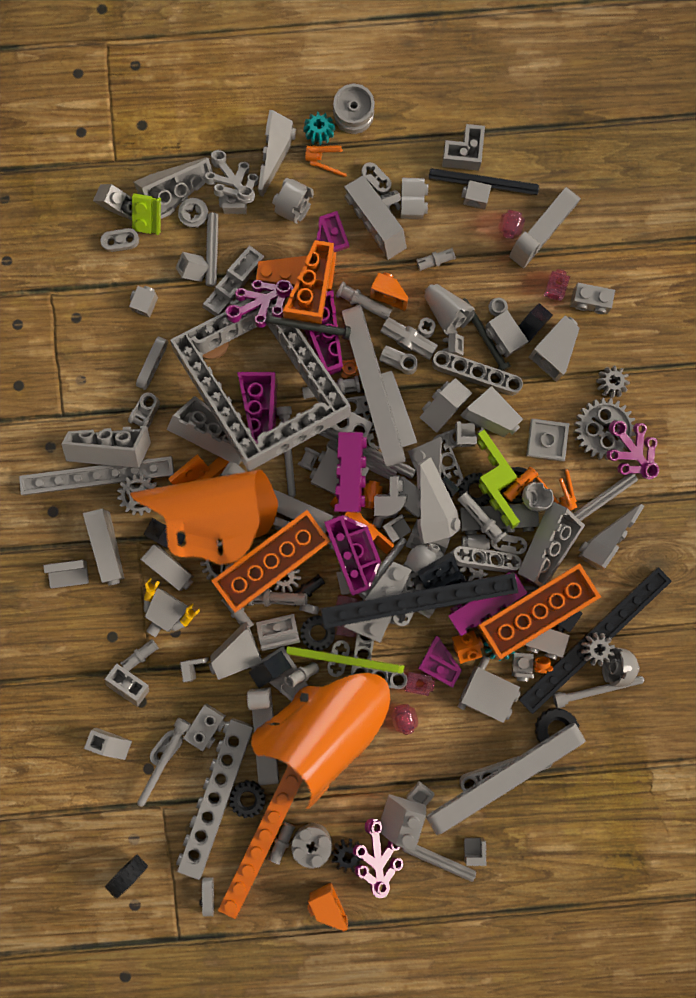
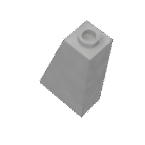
[83,509,125,586]

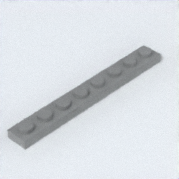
[19,456,174,496]

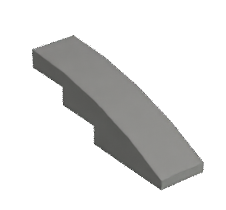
[203,245,264,316]
[381,370,417,447]
[273,489,333,534]

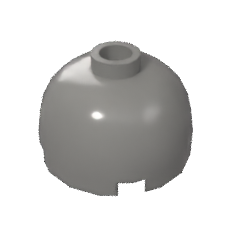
[406,543,444,574]
[602,647,639,687]

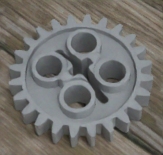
[573,398,636,460]

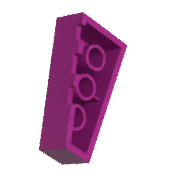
[237,372,278,444]
[334,432,367,512]

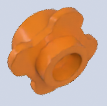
[341,359,359,379]
[533,656,553,673]

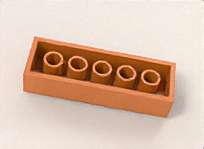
[211,510,331,613]
[477,563,601,660]

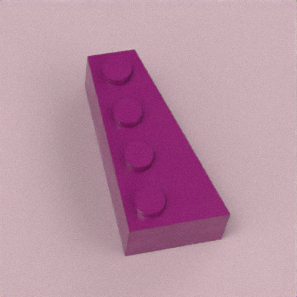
[304,290,343,375]
[448,572,528,636]

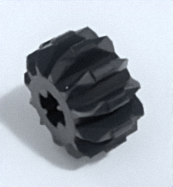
[331,838,364,873]

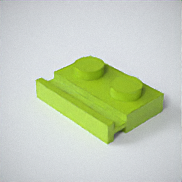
[132,193,161,235]

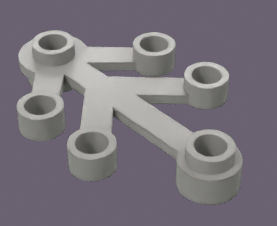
[205,150,259,204]

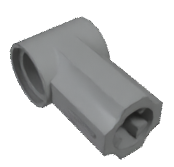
[379,345,417,375]

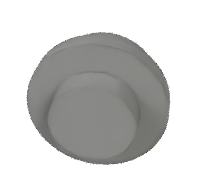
[489,298,508,317]

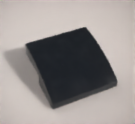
[416,552,466,589]

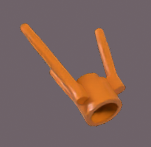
[305,145,347,177]
[536,469,577,511]

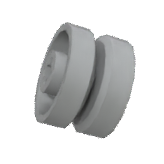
[333,83,375,134]

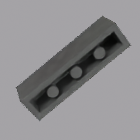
[459,504,539,535]

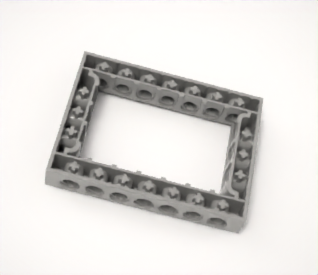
[170,290,351,471]

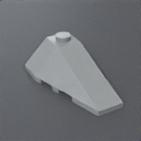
[258,110,296,197]
[578,504,644,570]

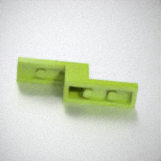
[477,430,520,529]

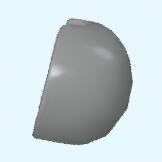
[522,482,554,511]

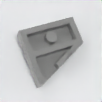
[408,437,444,477]

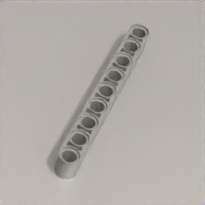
[342,305,406,467]
[426,723,586,835]

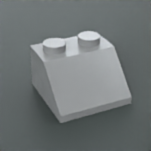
[380,794,426,851]

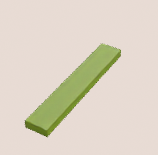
[286,646,404,673]

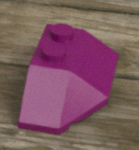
[324,515,381,596]

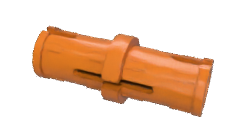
[502,467,539,502]

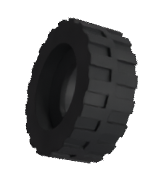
[535,708,580,743]
[105,854,148,899]

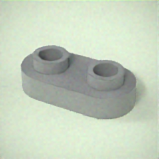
[101,228,139,252]
[150,730,183,766]

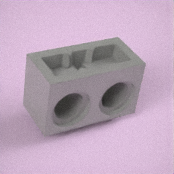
[331,412,374,438]

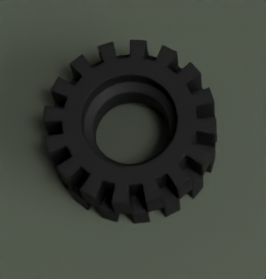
[458,473,491,507]
[300,615,335,651]
[229,780,266,818]

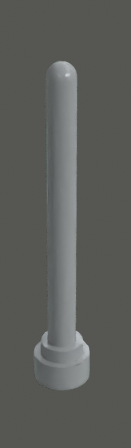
[276,406,296,498]
[553,676,644,709]
[137,718,191,807]

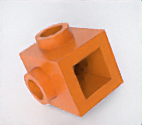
[452,630,484,664]

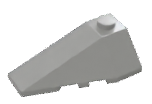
[134,157,213,219]
[417,457,461,544]

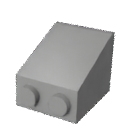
[529,315,579,382]

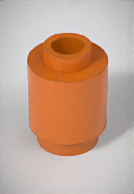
[362,480,383,509]

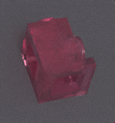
[543,269,570,301]
[405,671,435,696]

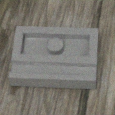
[256,614,300,651]

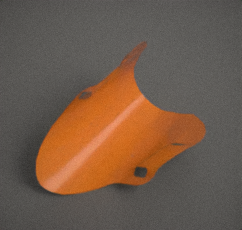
[130,469,278,565]
[251,673,390,810]

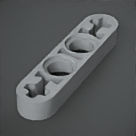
[451,546,522,573]

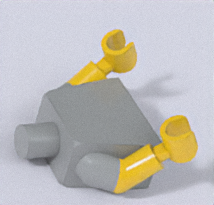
[144,578,200,637]

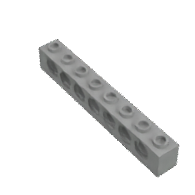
[176,718,254,880]

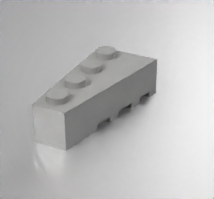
[344,175,407,260]
[166,396,242,465]
[61,425,151,468]
[518,502,585,588]
[344,562,412,643]

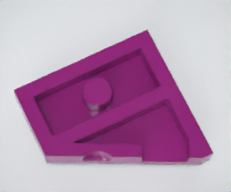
[316,211,350,252]
[418,636,462,688]

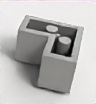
[442,124,485,171]
[420,378,472,433]

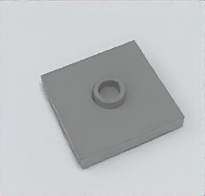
[526,419,569,462]

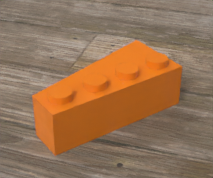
[283,240,334,324]
[256,252,336,292]

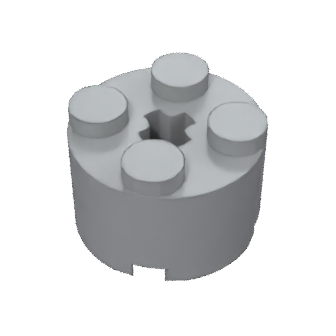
[272,178,314,224]
[292,823,332,868]

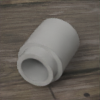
[461,534,490,550]

